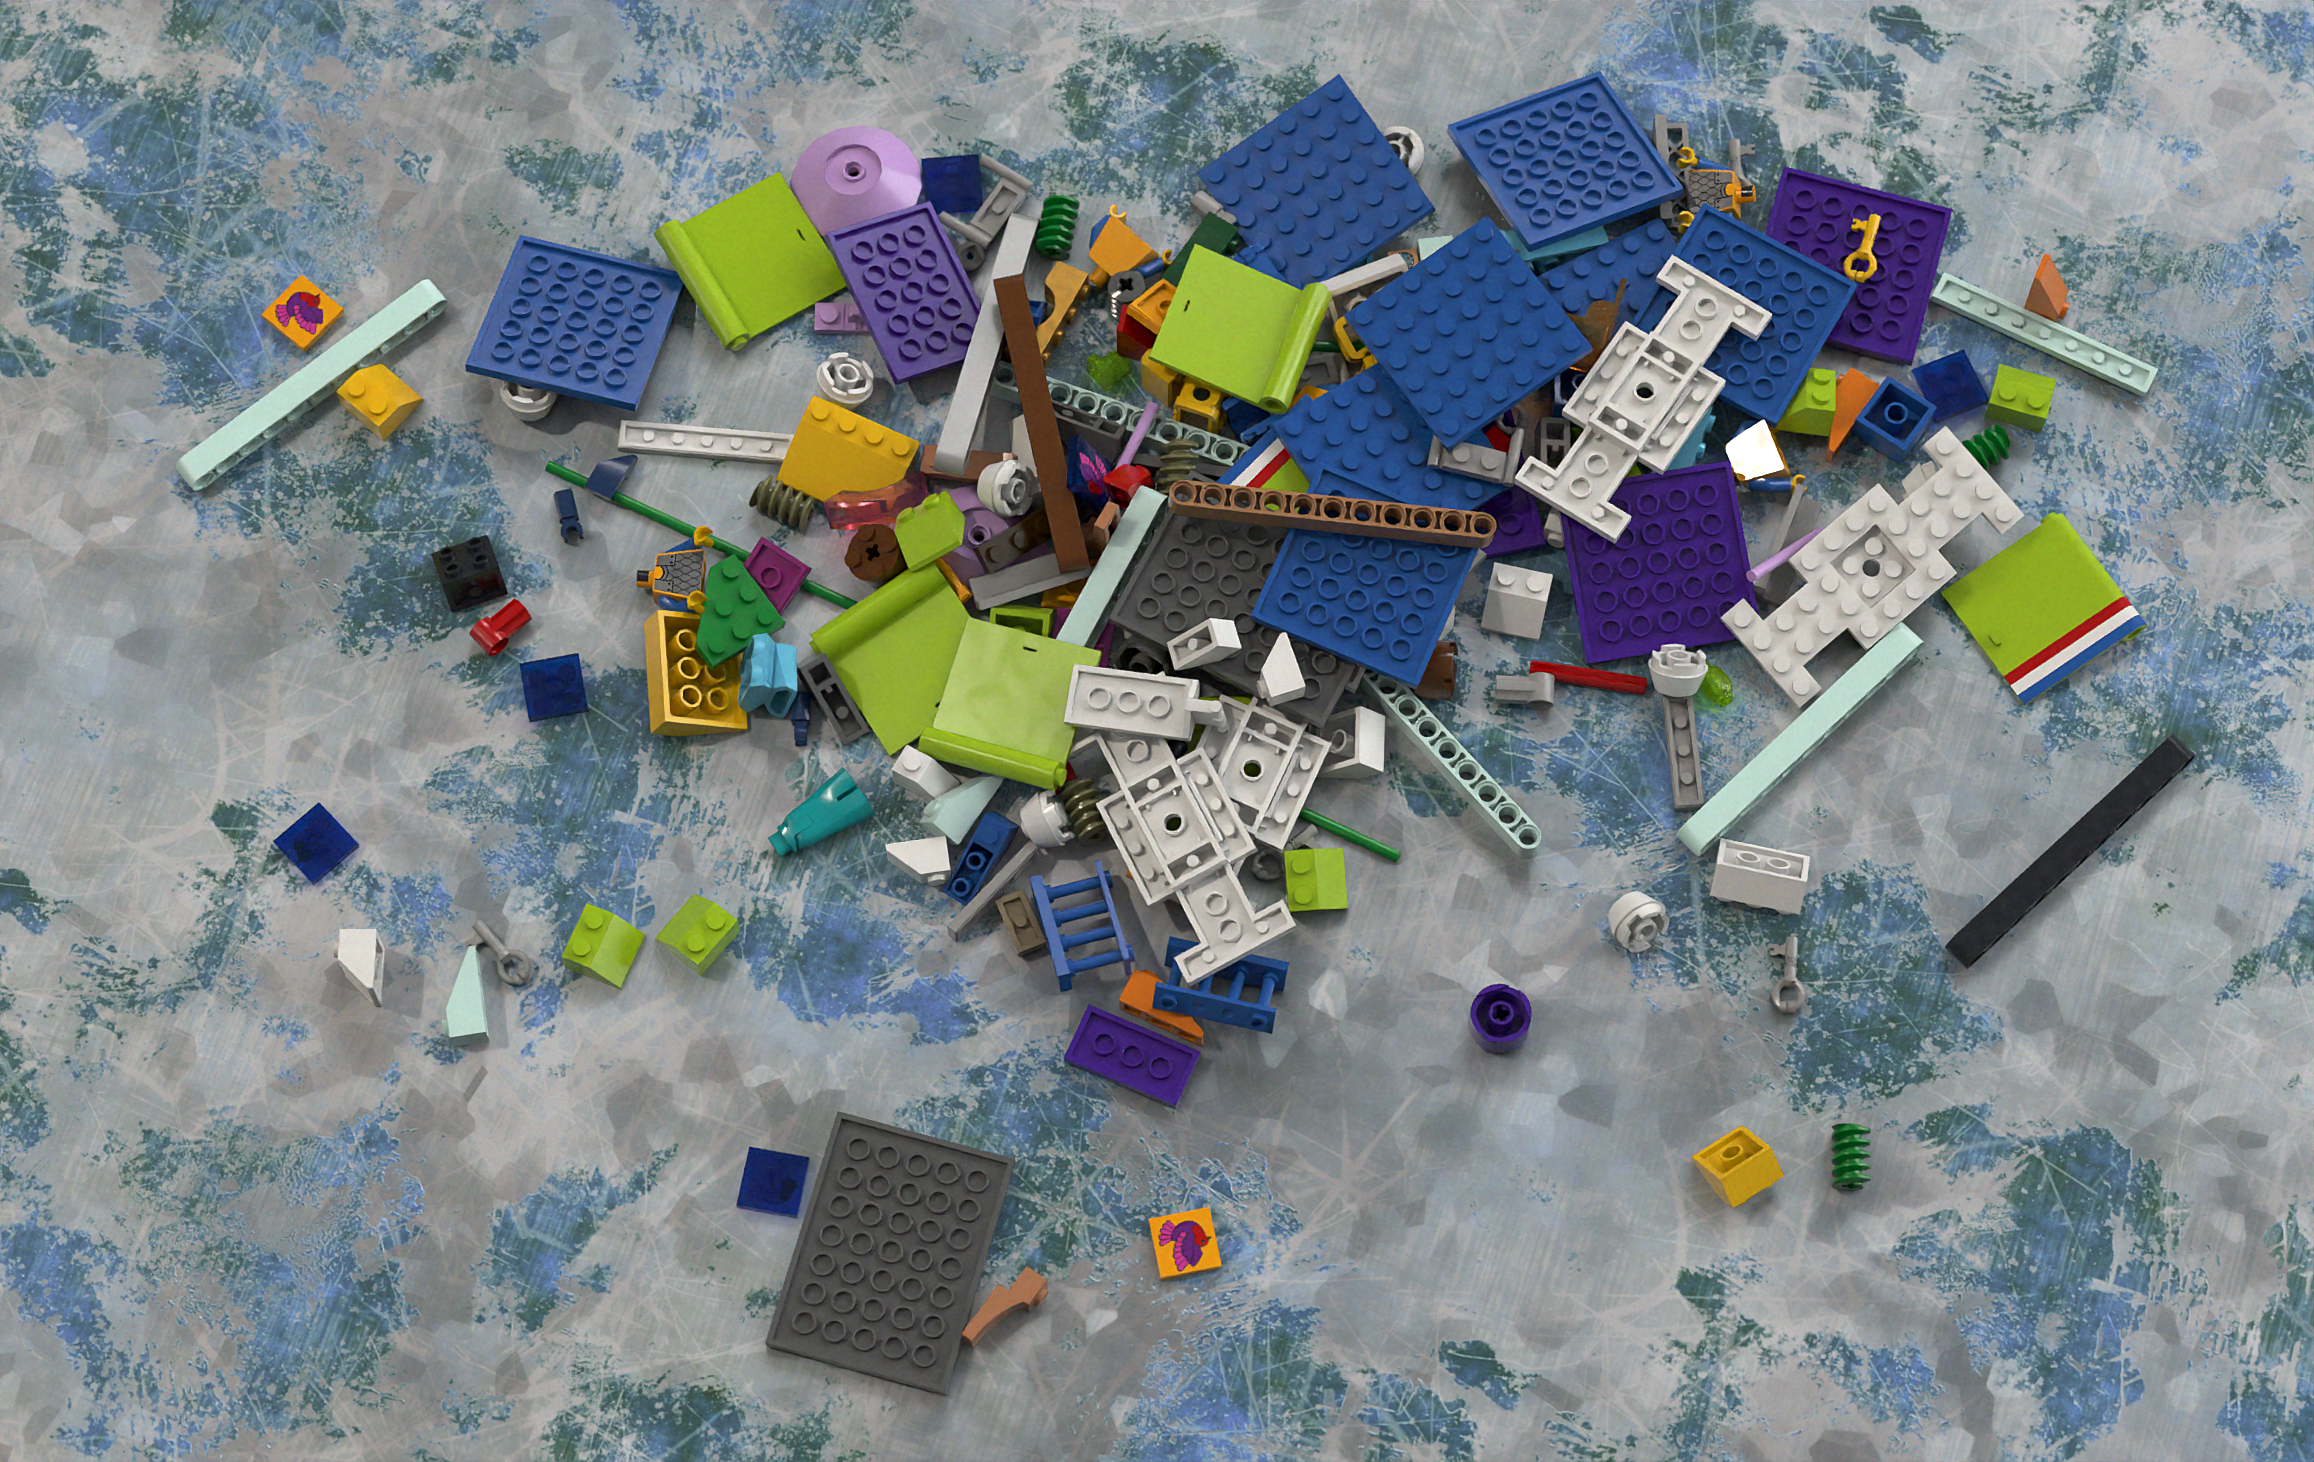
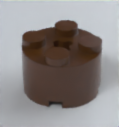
[844,524,908,589]
[1410,640,1458,701]

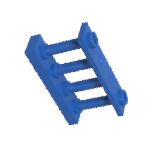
[1030,860,1135,992]
[1152,936,1289,1034]

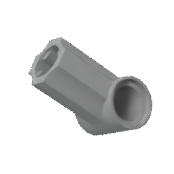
[1495,672,1555,710]

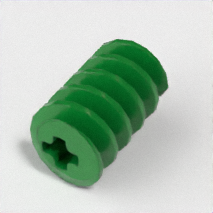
[1035,195,1080,260]
[1962,424,2010,471]
[1831,1123,1871,1191]

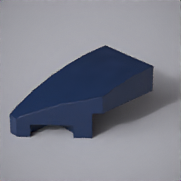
[584,454,638,502]

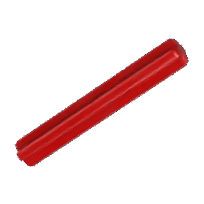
[1529,660,1647,695]

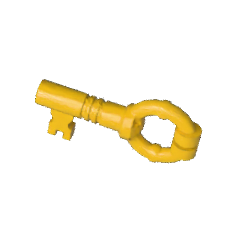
[1843,214,1881,283]

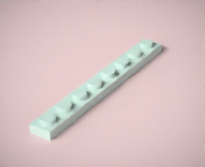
[1931,272,2158,398]

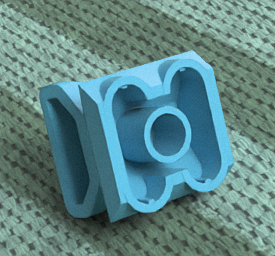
[738,633,797,718]

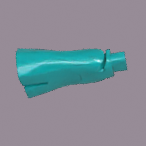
[768,767,876,857]

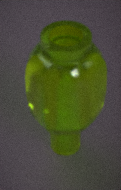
[1700,659,1734,707]

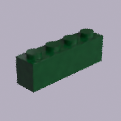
[1158,211,1240,288]

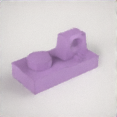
[814,303,870,334]

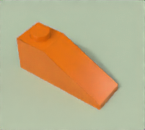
[2024,253,2070,323]
[1825,367,1880,464]
[1119,969,1204,1047]

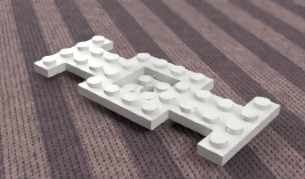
[1514,255,1772,544]
[1720,426,2024,709]
[1134,665,1366,911]
[1070,671,1298,986]

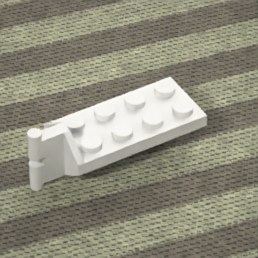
[1064,664,1227,742]

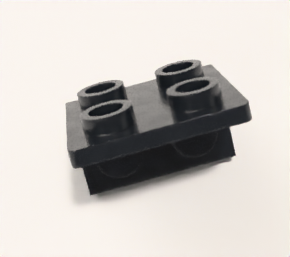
[431,535,508,613]

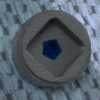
[956,241,985,271]

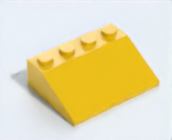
[775,395,921,525]
[644,610,748,736]

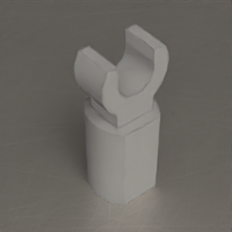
[1190,190,1237,225]

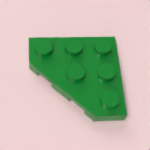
[694,554,786,671]

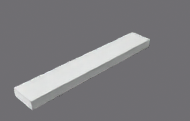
[618,420,795,464]

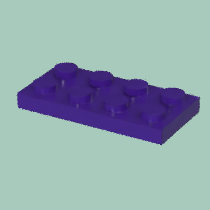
[1064,1004,1201,1109]

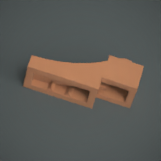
[920,444,1018,483]
[1081,501,1121,560]
[962,1266,1049,1348]

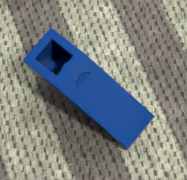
[943,811,1020,906]

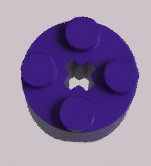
[1468,984,1532,1053]

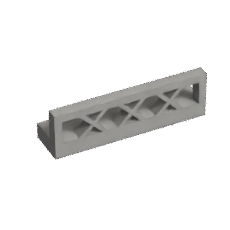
[1652,114,1690,231]
[1755,484,1822,608]
[968,552,1093,610]

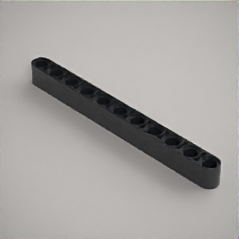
[1945,734,2196,969]

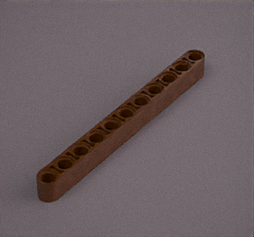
[993,273,1090,575]

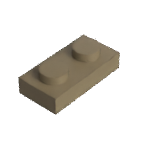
[995,889,1046,957]

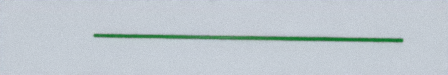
[545,461,1401,863]

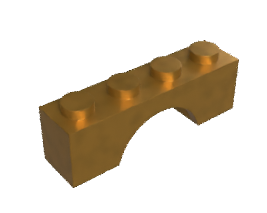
[1005,261,1091,370]

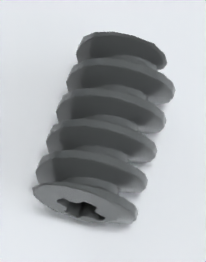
[1108,270,1145,321]

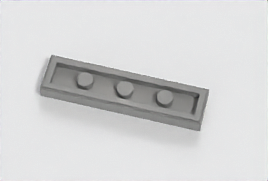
[1661,695,1705,812]
[947,840,1038,942]

